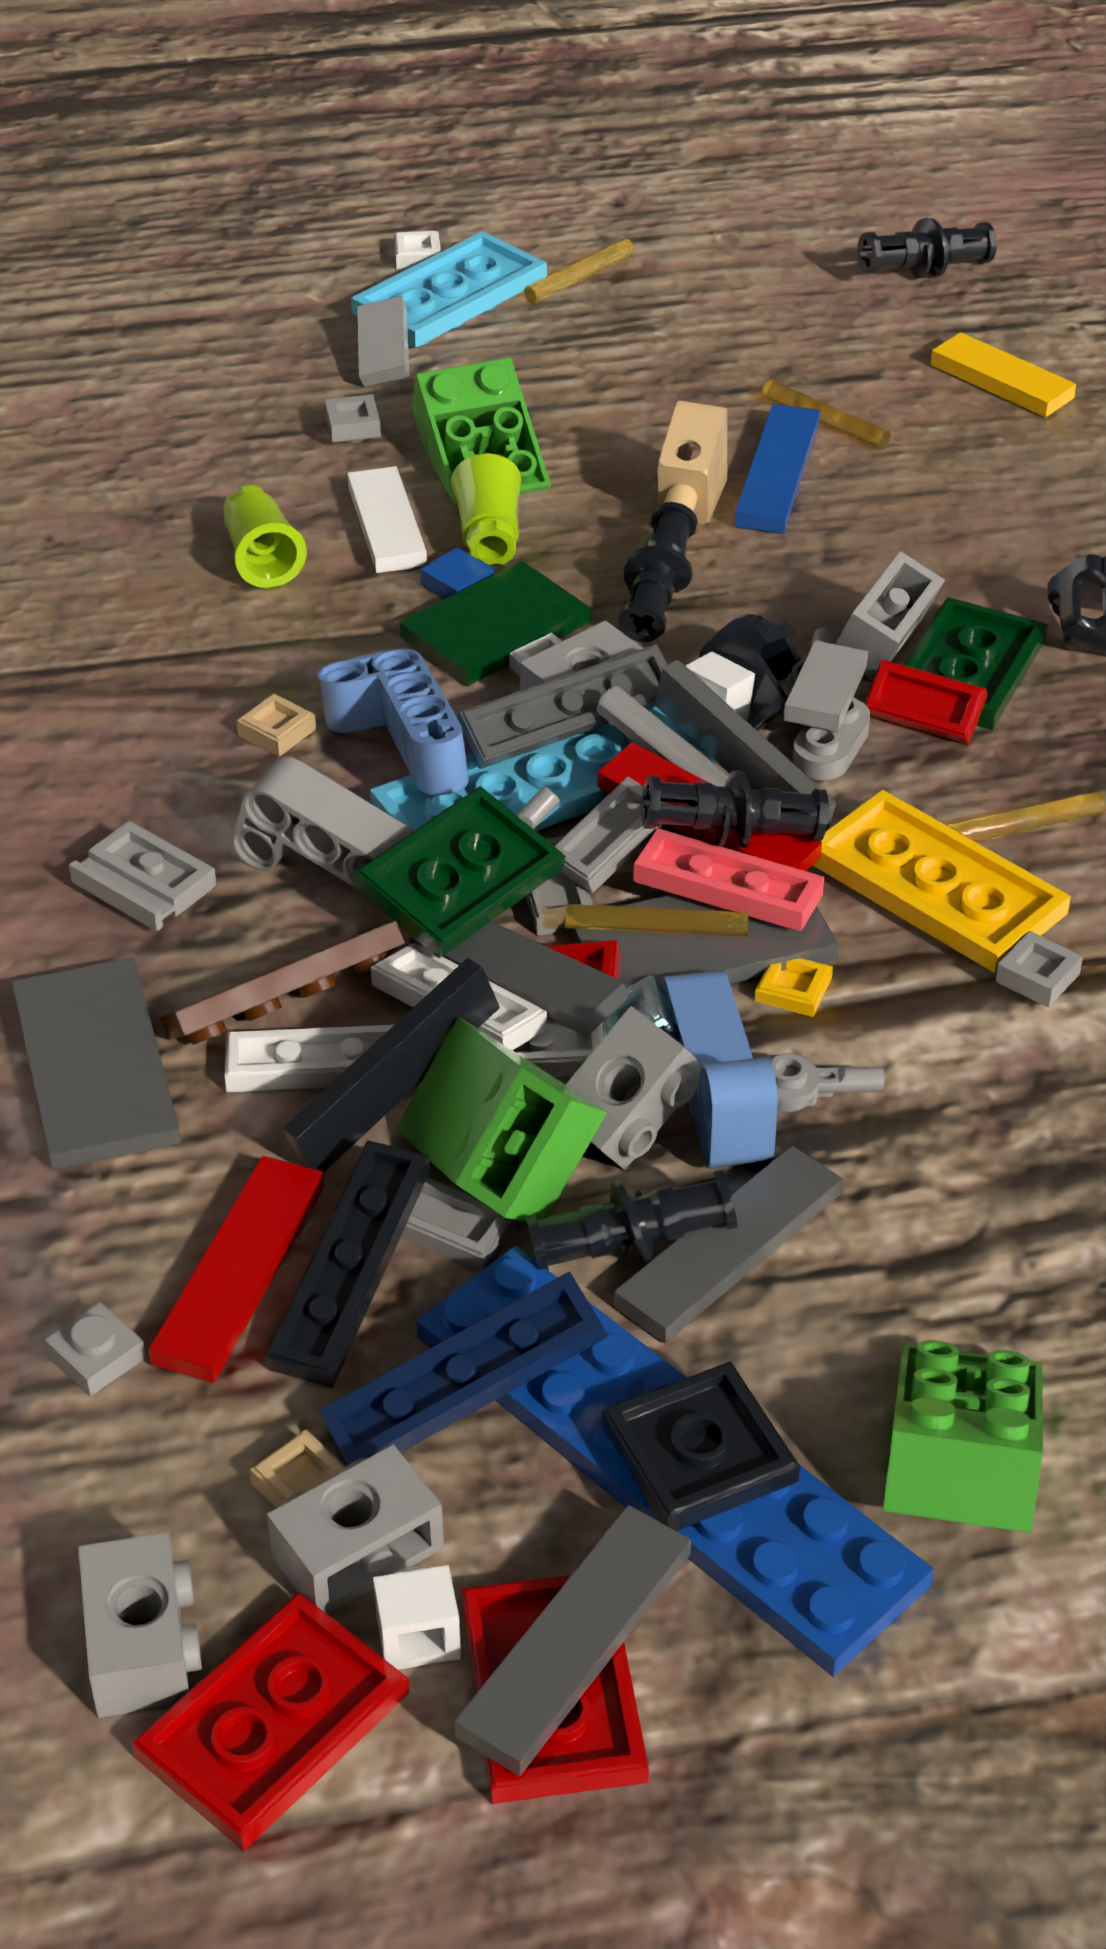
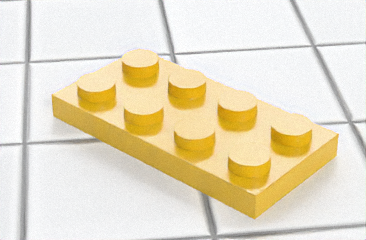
[813,790,1071,973]

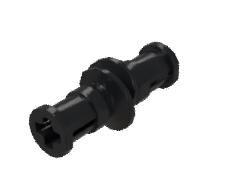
[857,218,997,279]
[618,502,698,642]
[641,770,829,848]
[526,1169,738,1270]

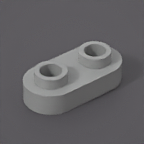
[793,697,870,781]

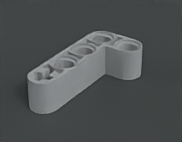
[232,757,415,887]

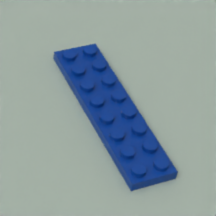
[416,1246,934,1677]

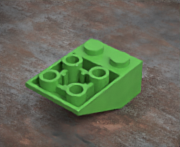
[411,357,551,507]
[395,1017,607,1223]
[883,1340,1043,1533]

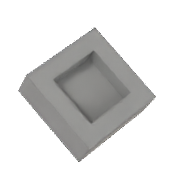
[325,394,381,443]
[995,931,1083,1008]
[45,1302,146,1397]

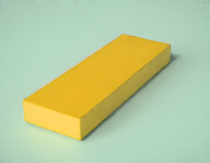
[930,332,1076,417]

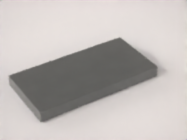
[570,894,839,1010]
[12,957,181,1170]

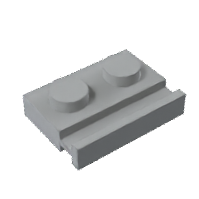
[69,821,217,931]

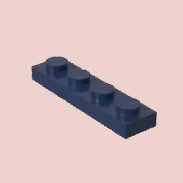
[319,1271,607,1465]

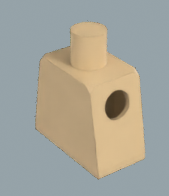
[657,400,727,524]

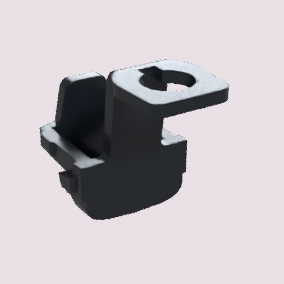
[1047,554,1106,657]
[699,614,801,732]

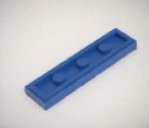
[735,404,820,534]

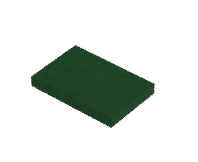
[400,561,591,686]
[904,597,1048,730]
[353,786,566,959]

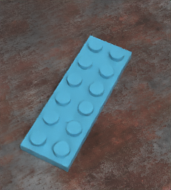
[370,707,718,831]

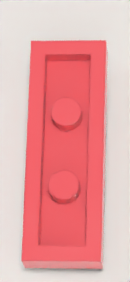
[633,828,824,931]

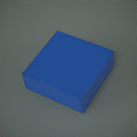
[420,547,494,599]

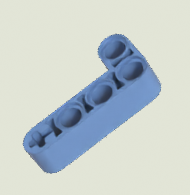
[318,649,469,795]
[661,969,778,1169]

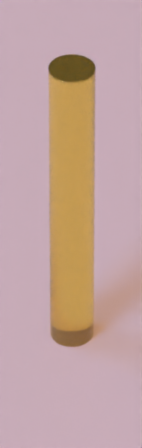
[524,239,635,304]
[762,380,891,450]
[946,791,1106,842]
[565,904,749,937]

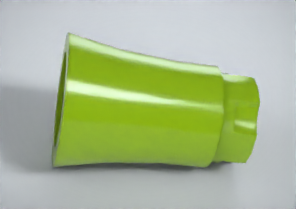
[451,453,522,565]
[223,485,307,588]

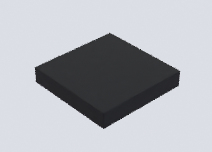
[602,1361,800,1531]

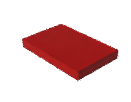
[461,1575,649,1804]
[131,1592,410,1852]

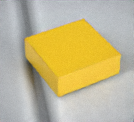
[755,958,833,1017]

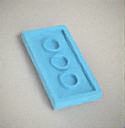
[351,231,547,348]

